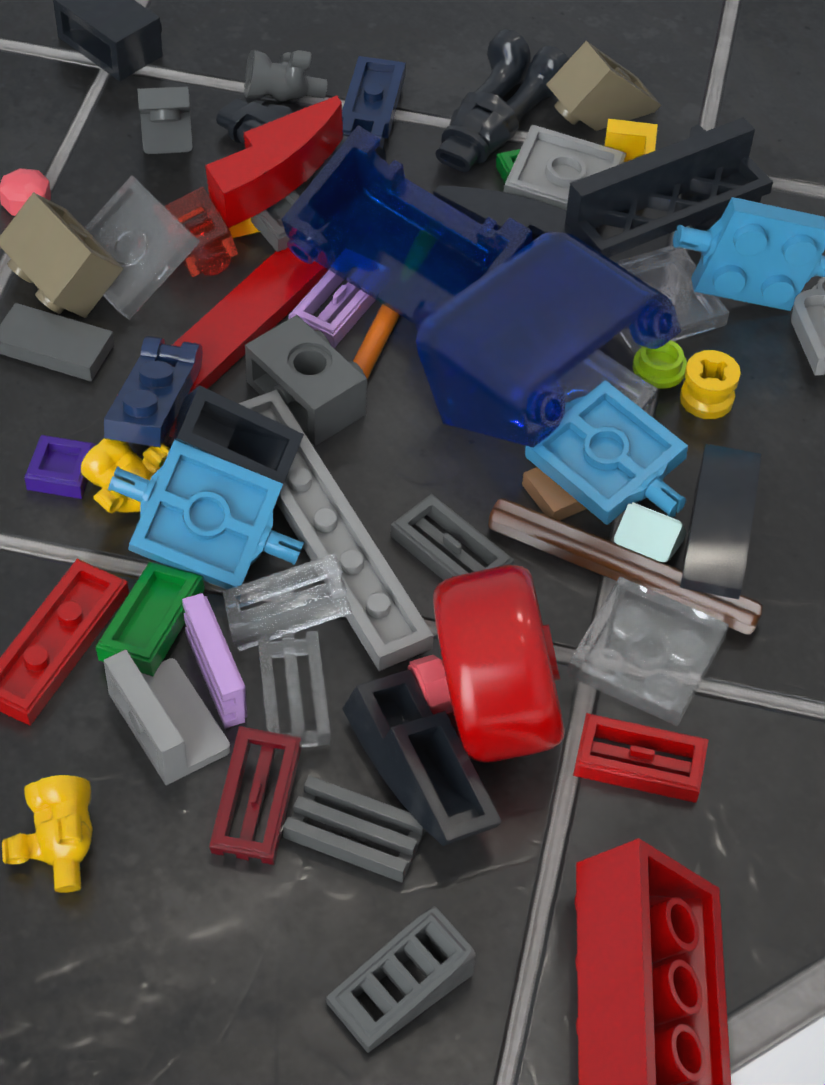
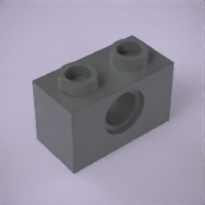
[245,315,368,446]

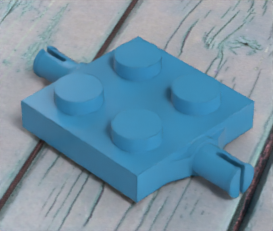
[673,197,825,311]
[525,380,688,525]
[108,440,304,594]

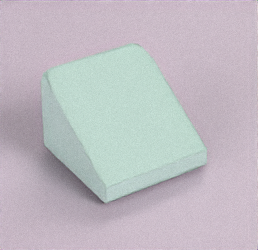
[614,502,687,563]

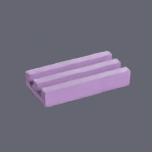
[289,252,389,348]
[182,593,247,729]

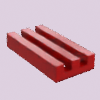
[573,713,709,803]

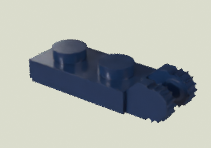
[342,56,406,149]

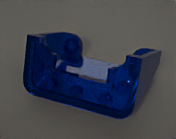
[282,125,533,345]
[416,231,681,448]

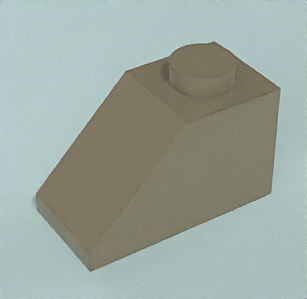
[546,41,661,131]

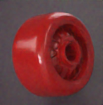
[433,565,565,763]

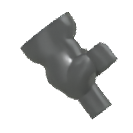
[244,49,327,102]

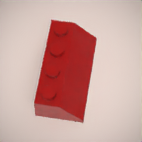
[575,838,731,1085]

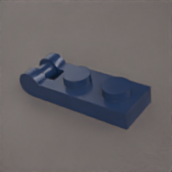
[104,336,203,447]

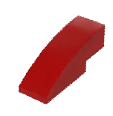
[205,96,343,228]

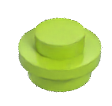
[633,338,687,389]

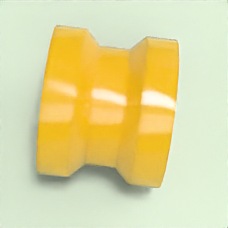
[680,350,741,419]

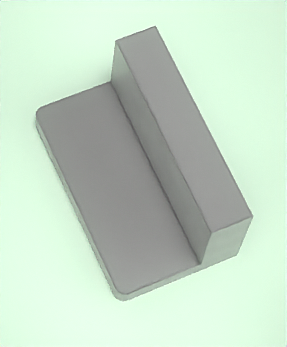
[103,650,230,785]

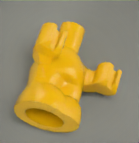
[81,438,170,513]
[2,775,93,893]

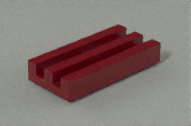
[209,726,302,865]

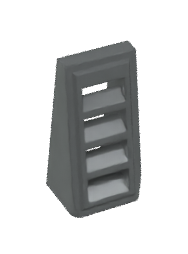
[326,906,476,1053]

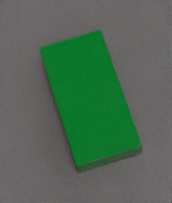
[96,561,205,676]

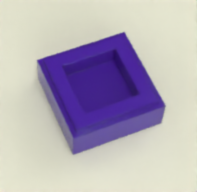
[24,435,96,499]

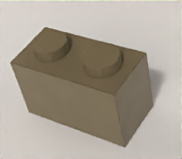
[0,192,124,318]

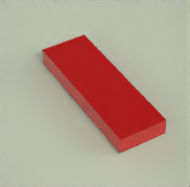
[0,559,129,726]

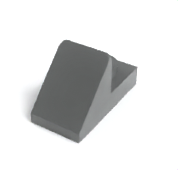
[137,86,193,154]

